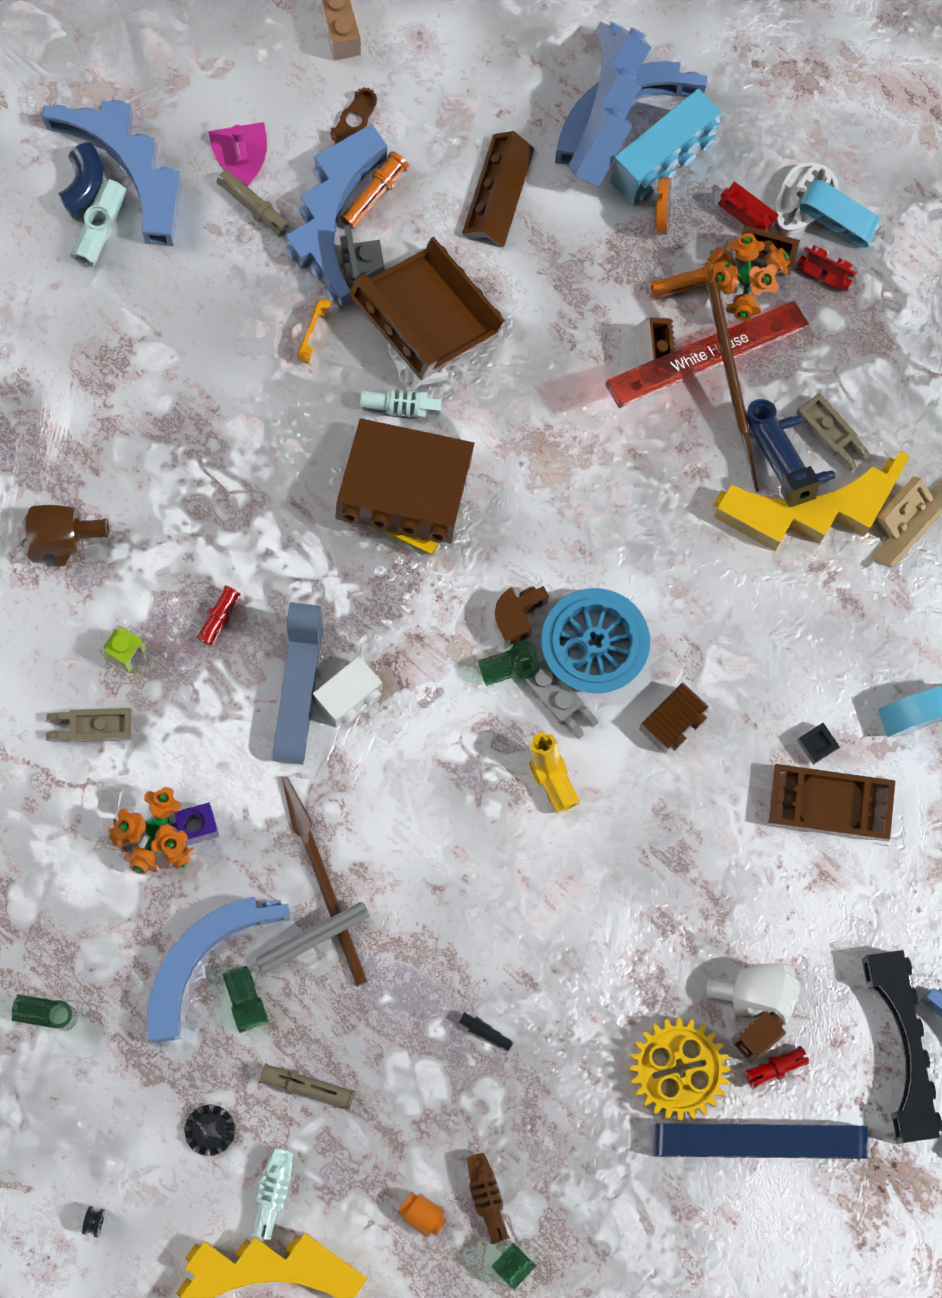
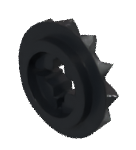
[184,1104,235,1156]

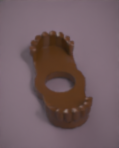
[330,87,377,145]

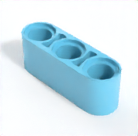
[799,179,881,248]

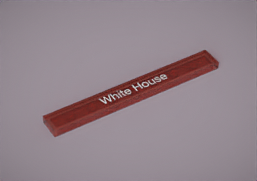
[605,301,809,409]

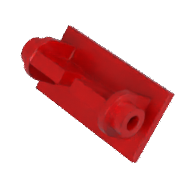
[717,181,779,231]
[796,245,857,291]

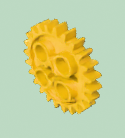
[628,1018,731,1121]

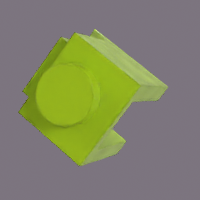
[102,627,146,673]

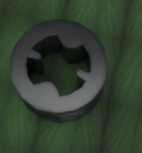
[82,1206,105,1238]

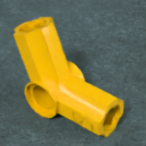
[529,732,580,814]

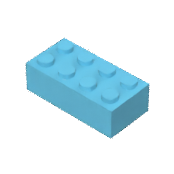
[610,88,722,206]

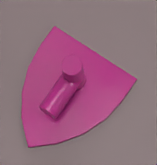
[208,122,267,187]

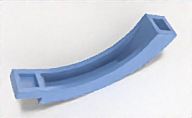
[555,61,707,165]
[147,897,291,1044]

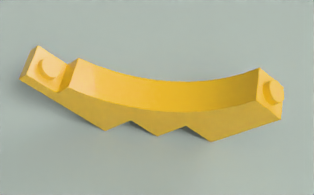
[713,450,910,551]

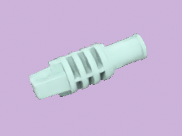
[360,389,442,418]
[251,1148,293,1240]

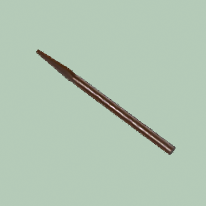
[706,281,759,492]
[282,776,368,987]

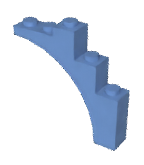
[568,21,651,187]
[42,100,181,246]
[284,124,387,309]

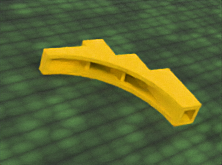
[176,1233,368,1298]

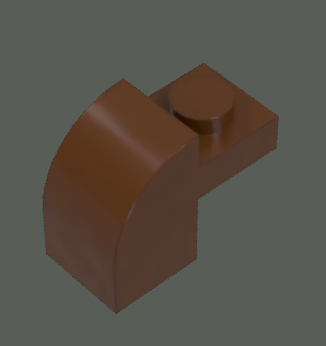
[493,586,549,649]

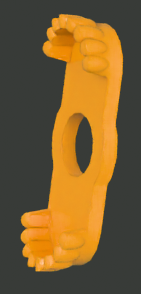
[296,298,332,364]

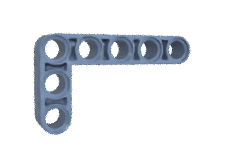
[273,602,323,765]

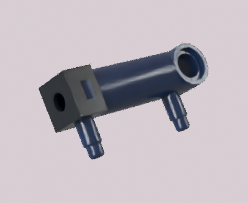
[747,399,836,508]

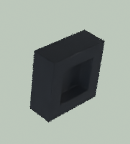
[797,722,840,765]

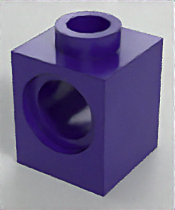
[170,802,220,846]

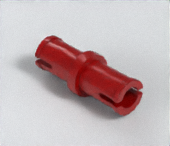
[196,585,241,647]
[744,1046,809,1089]

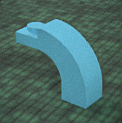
[878,686,942,737]

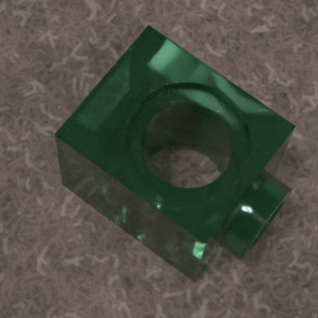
[490,1243,536,1290]

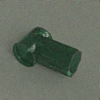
[478,640,540,686]
[222,966,269,1033]
[11,994,78,1031]

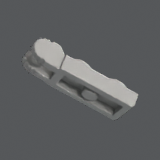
[522,659,598,739]

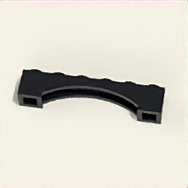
[861,950,942,1144]

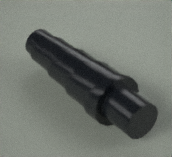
[458,1012,513,1051]

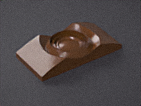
[768,764,895,841]

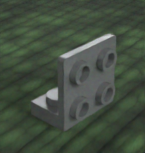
[340,225,385,291]

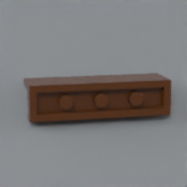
[462,131,534,247]

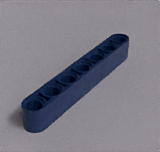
[652,1123,869,1159]

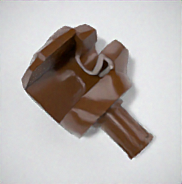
[19,505,110,567]

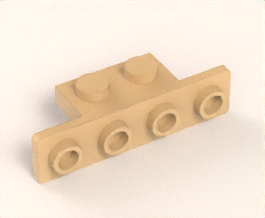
[872,476,942,568]

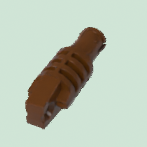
[464,1153,510,1244]

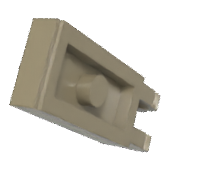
[796,393,870,472]
[46,708,132,742]

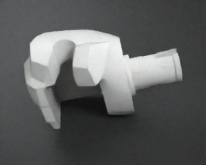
[707,964,800,1024]

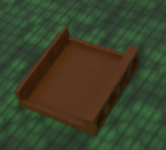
[349,236,506,381]
[335,418,475,544]

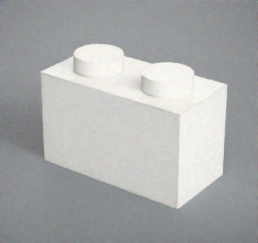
[313,656,383,727]

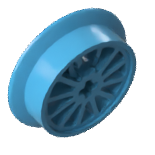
[541,588,650,693]

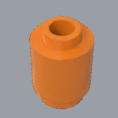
[398,1192,446,1237]

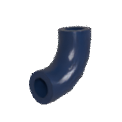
[58,142,103,218]

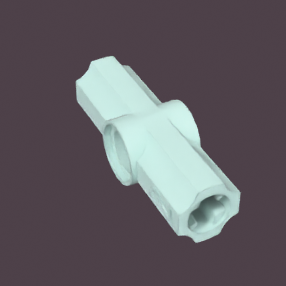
[70,179,127,267]

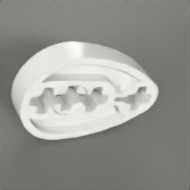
[775,162,839,236]

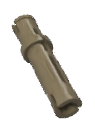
[216,169,290,237]
[259,1063,355,1110]

